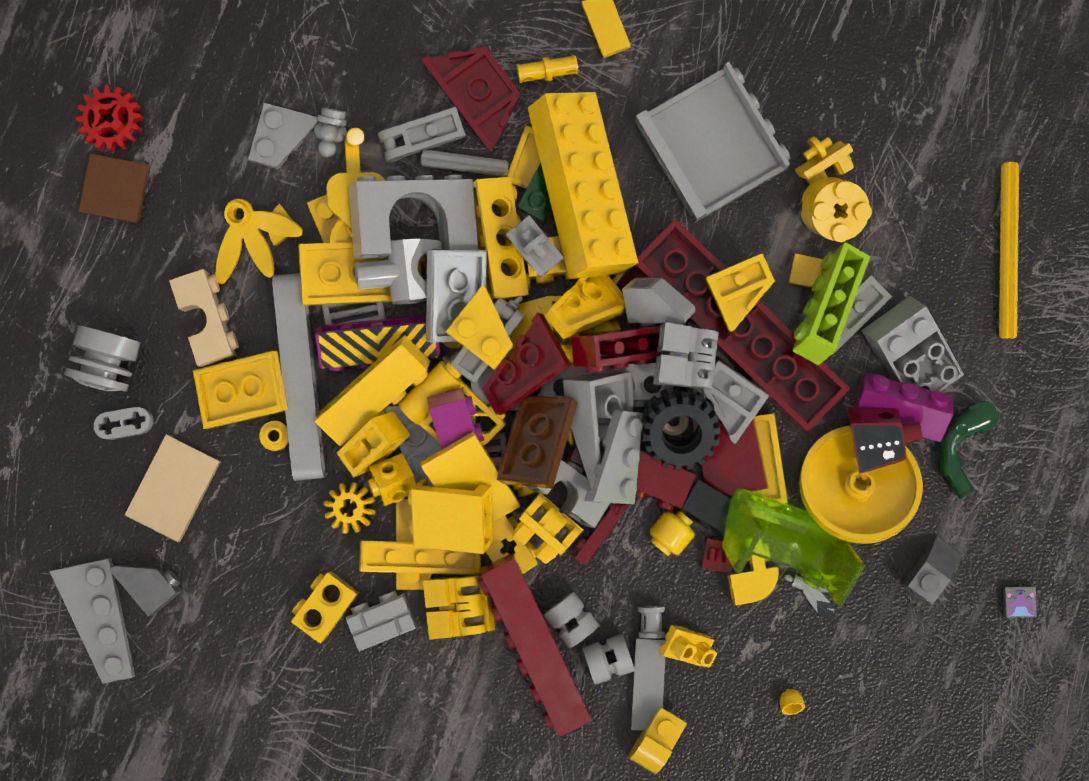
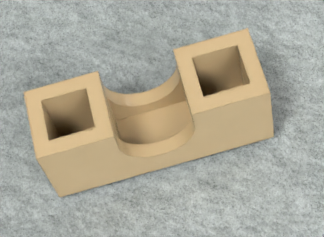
[169,269,239,368]

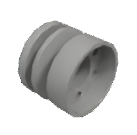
[64,325,141,392]

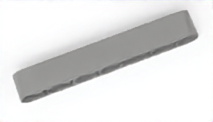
[272,273,325,481]

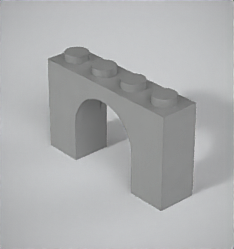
[348,175,478,259]

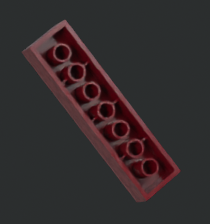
[632,219,850,433]

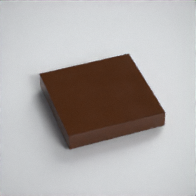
[78,154,151,224]

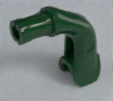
[939,401,1000,499]

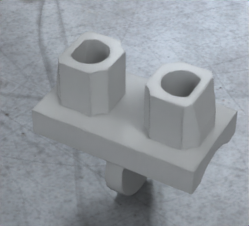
[506,215,564,278]

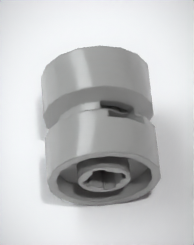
[543,591,600,649]
[582,634,635,685]

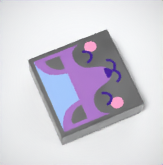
[1003,586,1037,618]

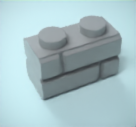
[346,591,417,651]

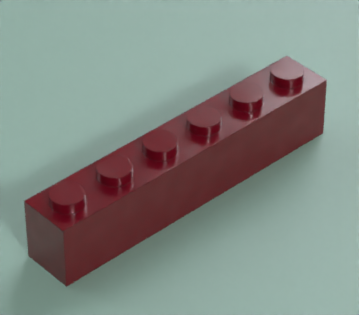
[478,553,592,737]

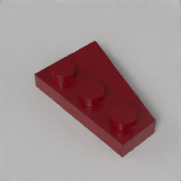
[482,312,571,415]

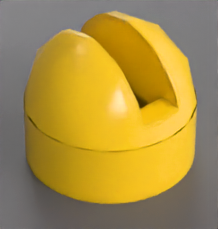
[779,689,805,715]

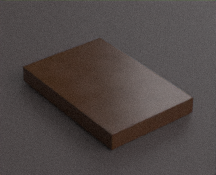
[496,395,578,489]

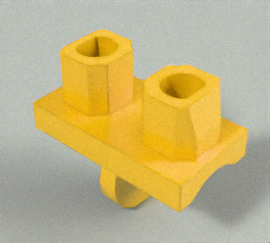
[795,136,854,184]
[658,625,717,668]

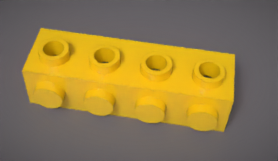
[315,335,430,447]

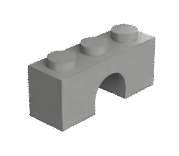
[527,460,610,528]

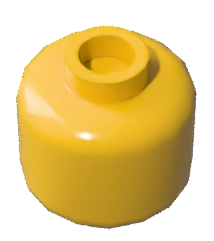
[650,511,694,556]

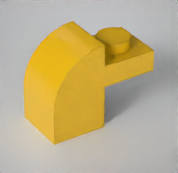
[727,538,779,605]
[628,706,687,774]

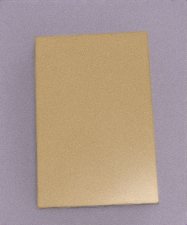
[125,434,221,542]

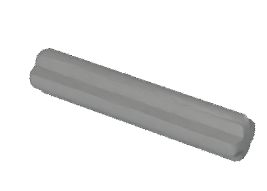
[421,150,509,177]

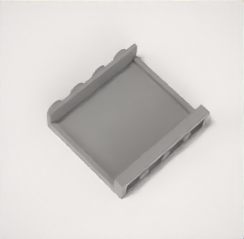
[635,62,791,223]

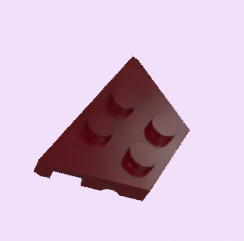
[421,46,521,153]

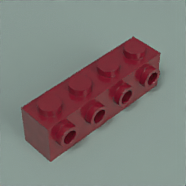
[571,322,689,373]

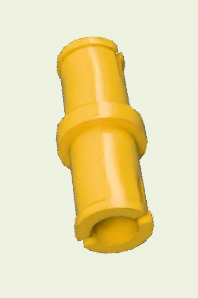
[516,55,578,83]

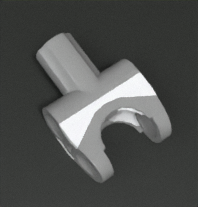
[355,239,443,305]

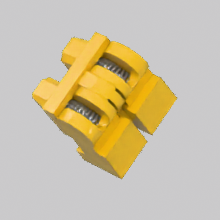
[512,494,583,564]
[423,576,497,640]

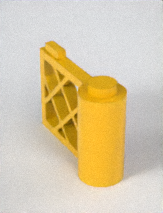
[398,361,506,447]

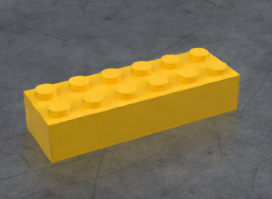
[528,92,638,279]

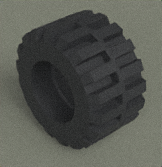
[642,386,720,470]

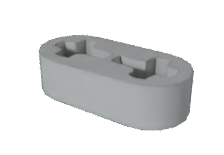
[94,407,153,440]

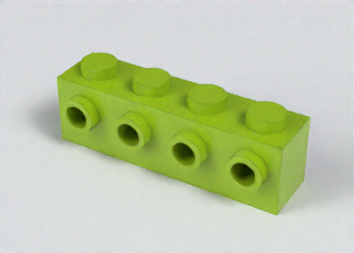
[792,242,870,366]

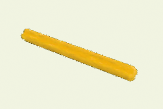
[999,162,1019,339]

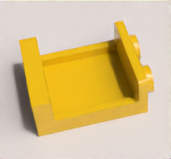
[408,479,493,554]

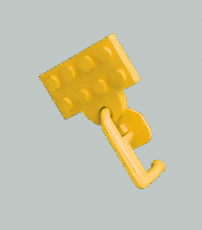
[298,128,422,306]

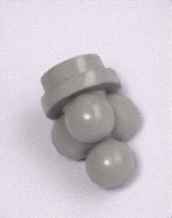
[314,107,347,157]

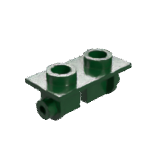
[517,162,551,221]

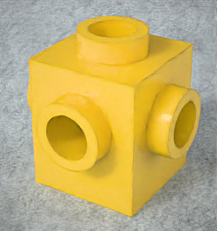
[368,453,416,506]

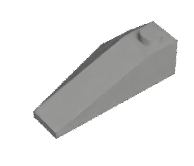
[563,371,634,503]

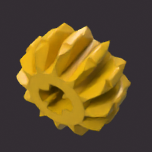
[324,482,376,533]

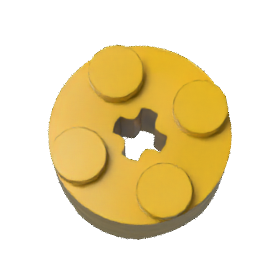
[801,177,872,242]

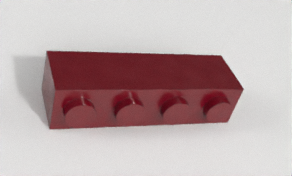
[570,445,696,512]

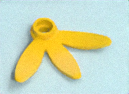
[215,199,302,284]

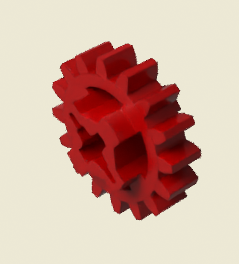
[76,85,144,152]

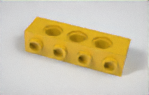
[473,177,530,302]

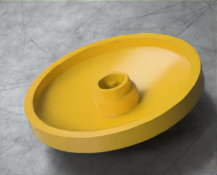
[799,425,923,544]

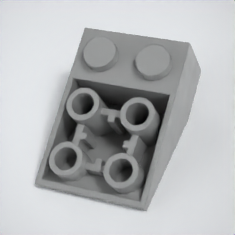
[861,296,964,392]

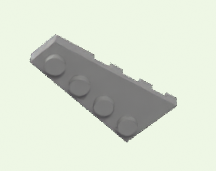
[50,558,135,684]

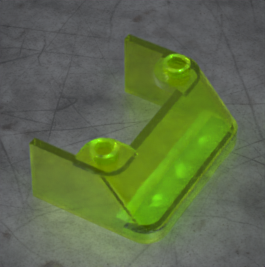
[722,488,865,607]

